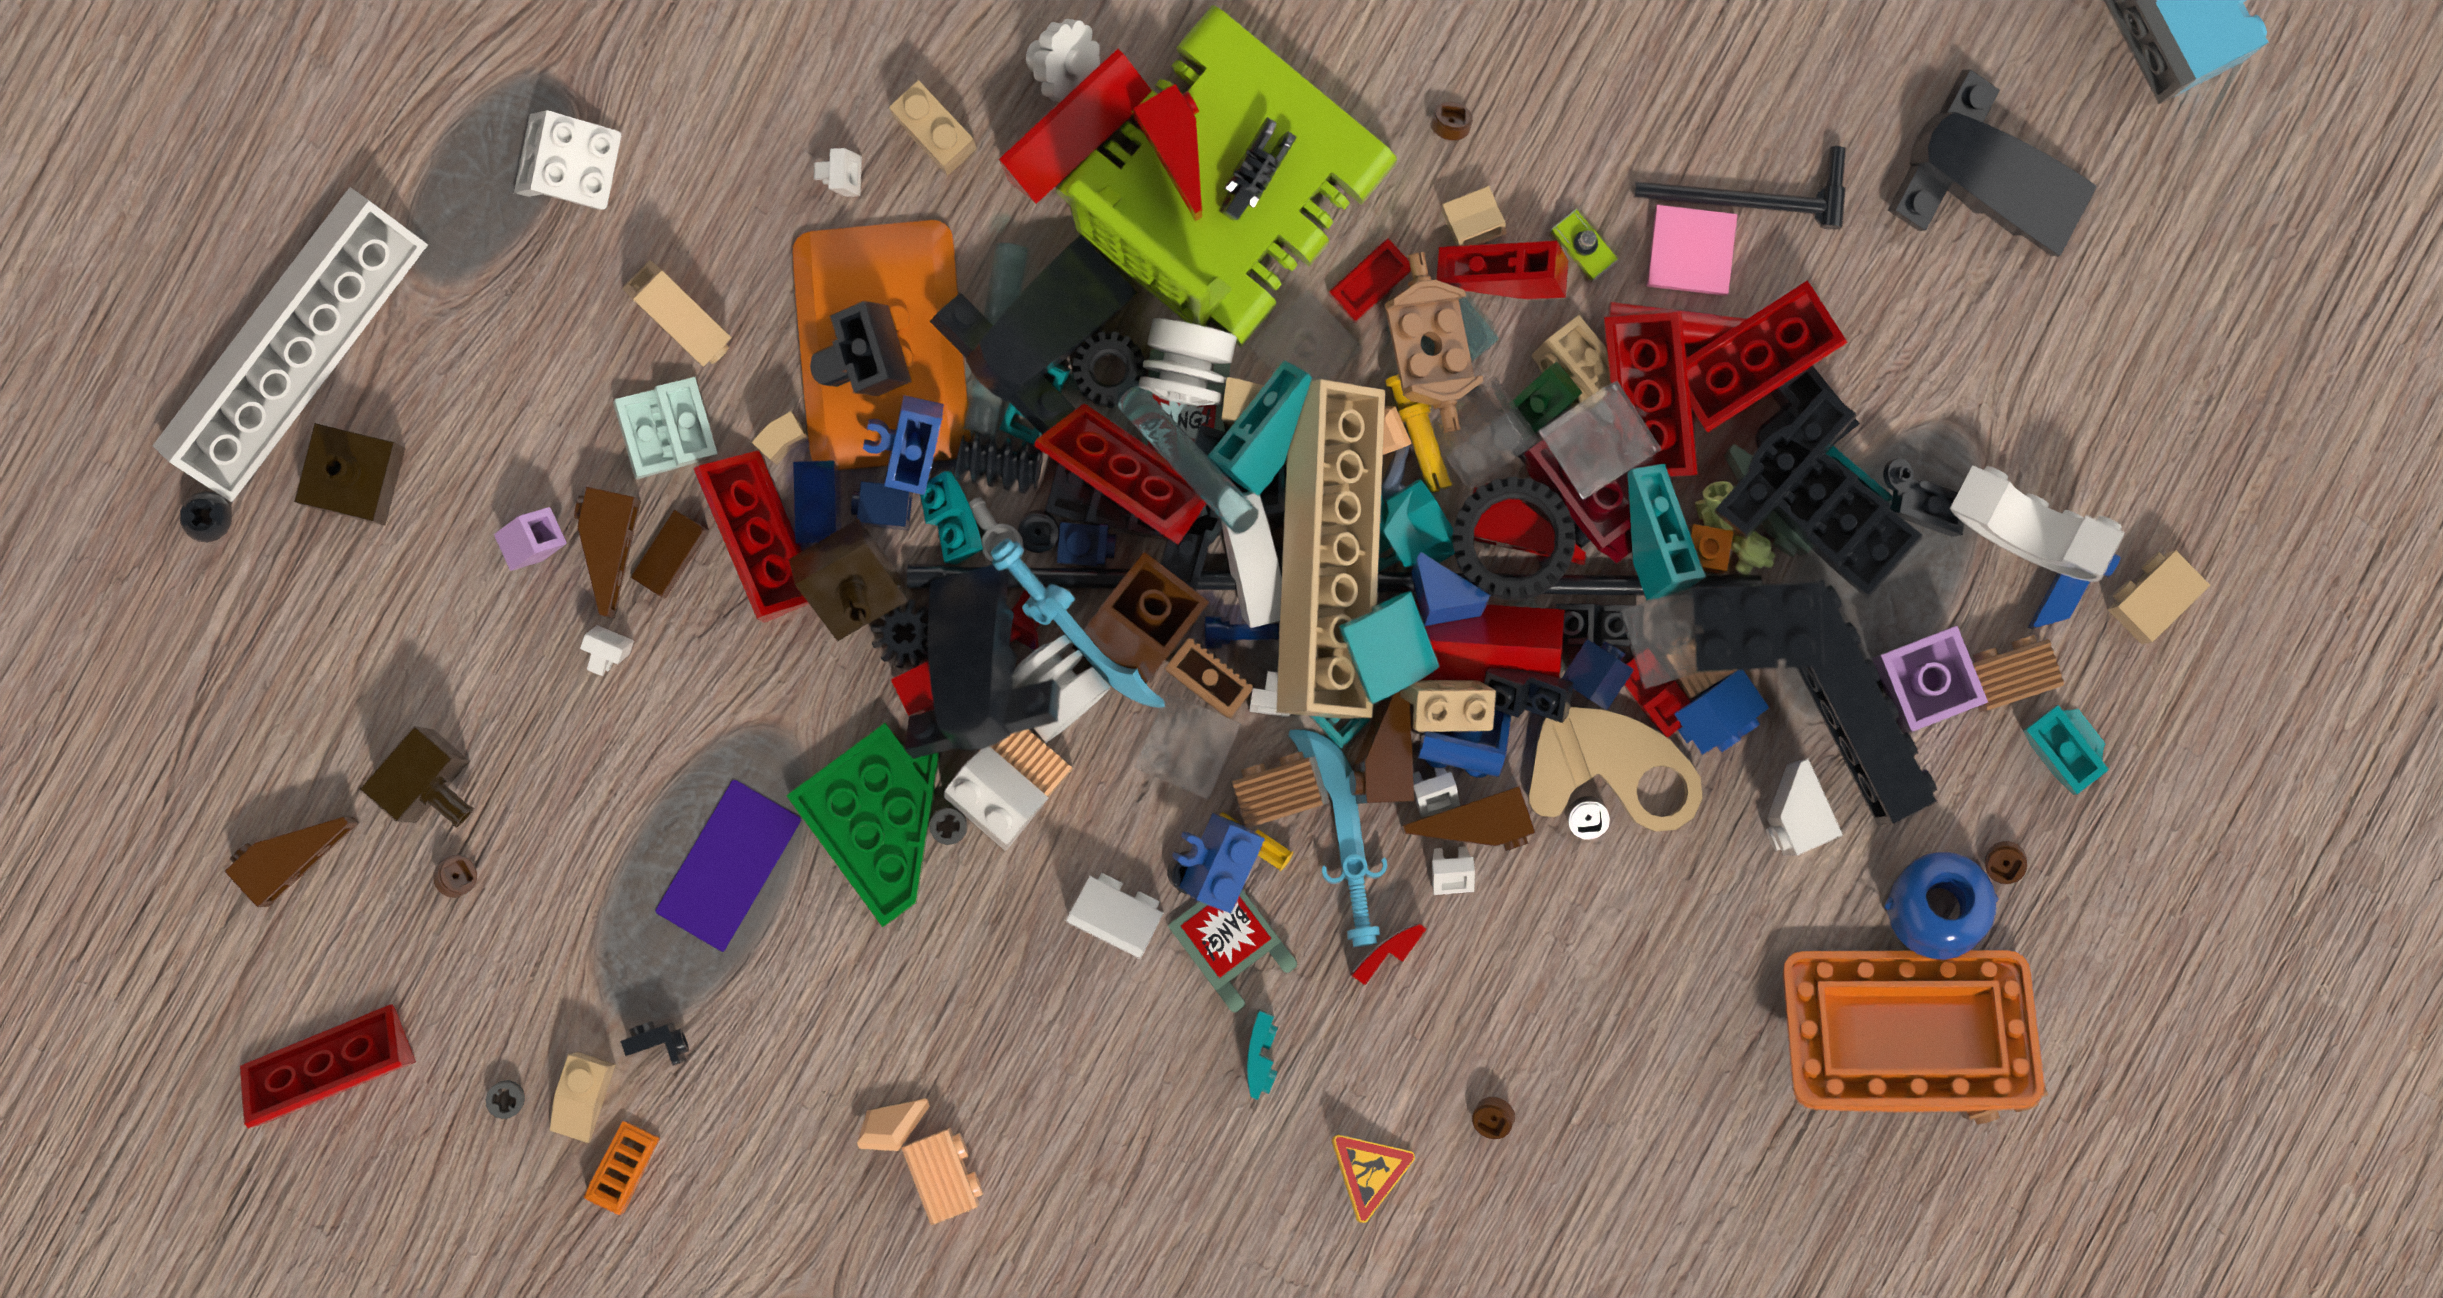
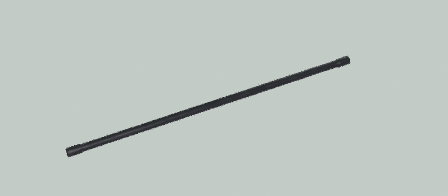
[907,564,1762,596]

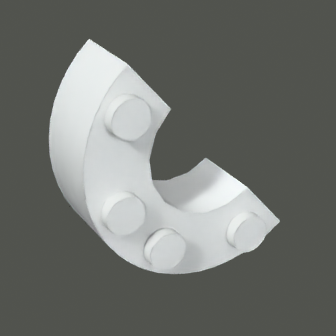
[1950,466,2124,582]

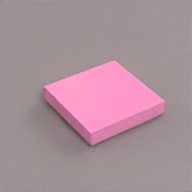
[1646,205,1737,296]

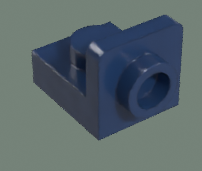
[1057,522,1116,568]

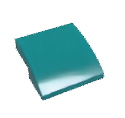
[1339,591,1439,704]

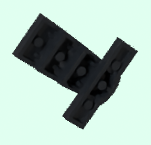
[1888,69,2097,257]
[930,235,1137,435]
[1715,388,1923,599]
[1044,425,1229,591]
[905,564,1061,759]

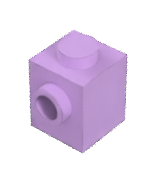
[494,507,567,571]

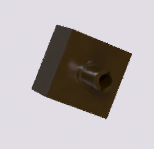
[294,423,405,526]
[789,518,908,642]
[360,726,474,828]

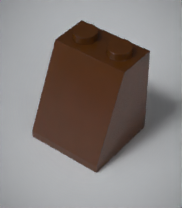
[1071,552,1209,684]

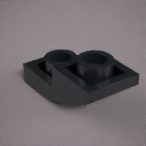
[1556,604,1644,647]
[1484,668,1574,723]

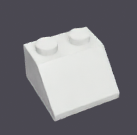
[944,746,1049,851]
[1766,759,1843,856]
[1066,872,1164,958]

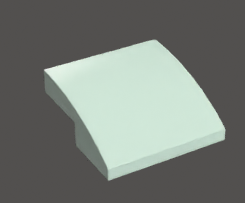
[613,377,717,480]

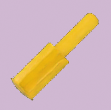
[1219,812,1294,872]

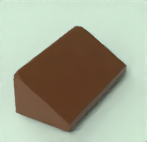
[630,509,709,600]

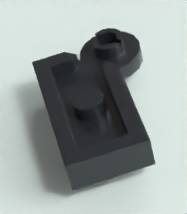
[1883,458,1964,537]

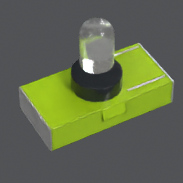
[1550,209,1619,282]

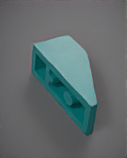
[1208,360,1312,496]
[1628,464,1705,601]

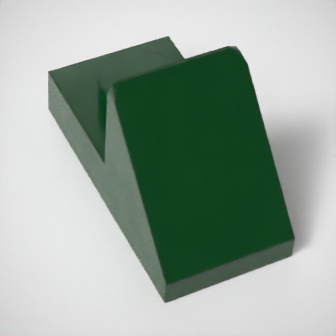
[1501,362,1583,442]

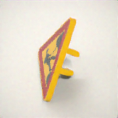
[1332,1135,1415,1223]

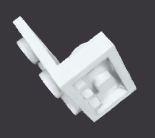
[514,110,621,210]

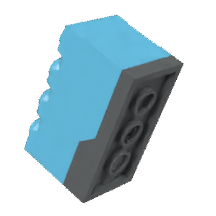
[2104,0,2269,105]

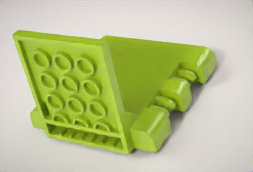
[1055,5,1397,347]

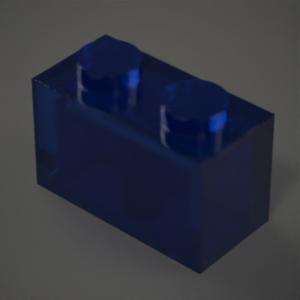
[793,460,841,548]

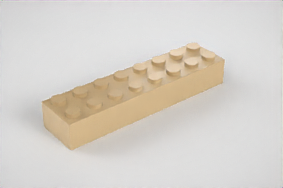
[1276,379,1385,719]

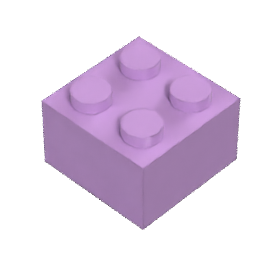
[1872,626,1988,734]

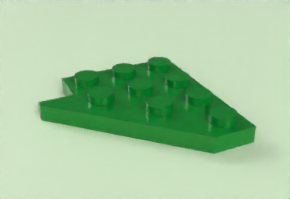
[786,723,940,927]

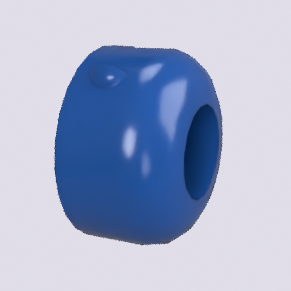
[1885,852,1999,960]

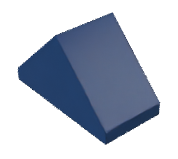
[1411,552,1490,626]

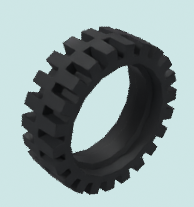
[1453,477,1575,601]

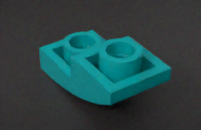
[920,471,983,565]
[1247,1009,1278,1100]

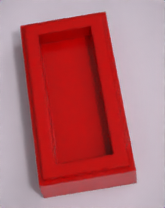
[1328,238,1411,323]

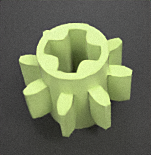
[1695,481,1735,530]

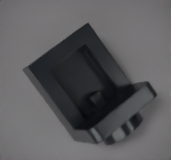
[620,1021,689,1066]

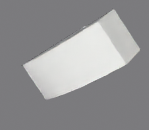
[1218,492,1282,628]

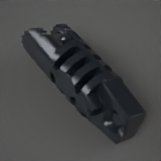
[1218,117,1297,220]

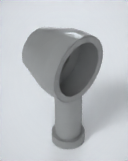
[969,497,1024,562]

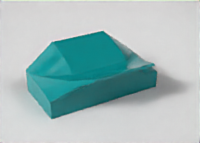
[1382,479,1454,567]
[2023,705,2109,795]

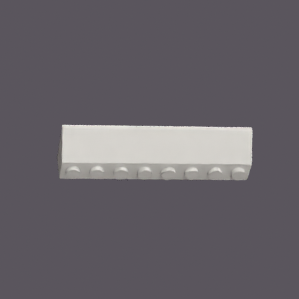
[152,187,428,502]

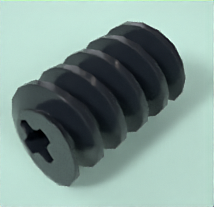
[955,432,1044,494]

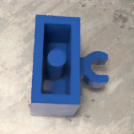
[863,395,944,495]
[1675,670,1769,755]
[1172,813,1265,914]

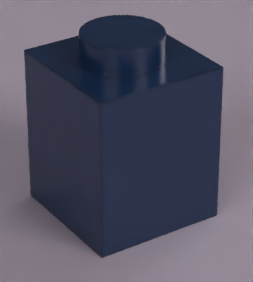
[851,481,913,531]
[1562,639,1634,710]

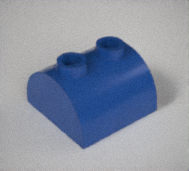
[1418,709,1511,778]

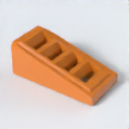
[583,1120,661,1215]

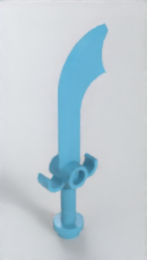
[990,538,1165,708]
[1288,729,1387,947]

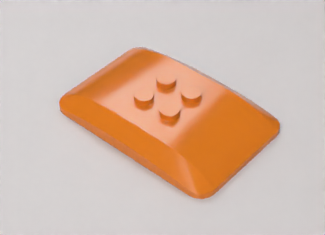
[793,220,971,471]
[1783,950,2045,1112]

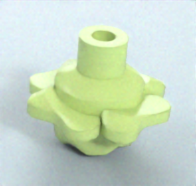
[1731,531,1775,575]

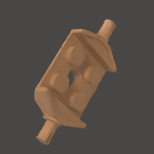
[1385,252,1484,433]

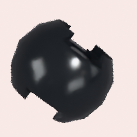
[180,491,232,543]

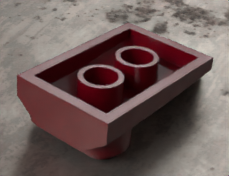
[1523,407,1634,564]

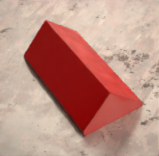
[998,48,1152,204]
[1686,280,1848,433]
[1604,309,1697,476]
[1034,403,1213,544]
[693,450,809,623]
[1414,600,1565,683]
[240,1004,416,1129]

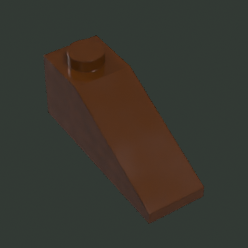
[574,487,641,619]
[1349,691,1414,804]
[1401,786,1535,851]
[224,817,359,907]

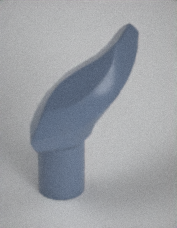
[1381,429,1411,500]

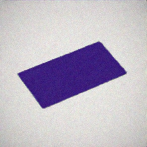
[655,780,801,952]

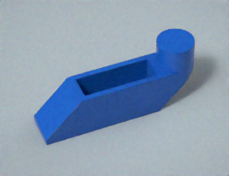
[2028,553,2121,629]

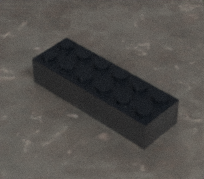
[1797,580,1937,825]

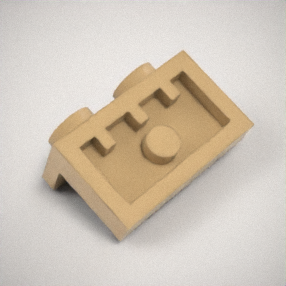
[1532,315,1612,413]
[1400,680,1496,732]

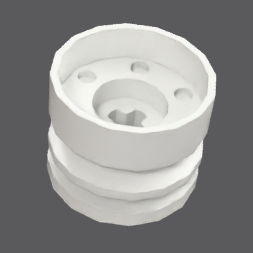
[1138,318,1237,406]
[1011,634,1111,743]

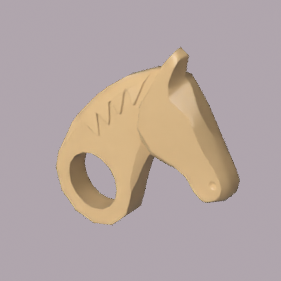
[1528,707,1703,832]

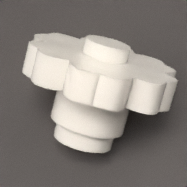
[1026,19,1100,102]

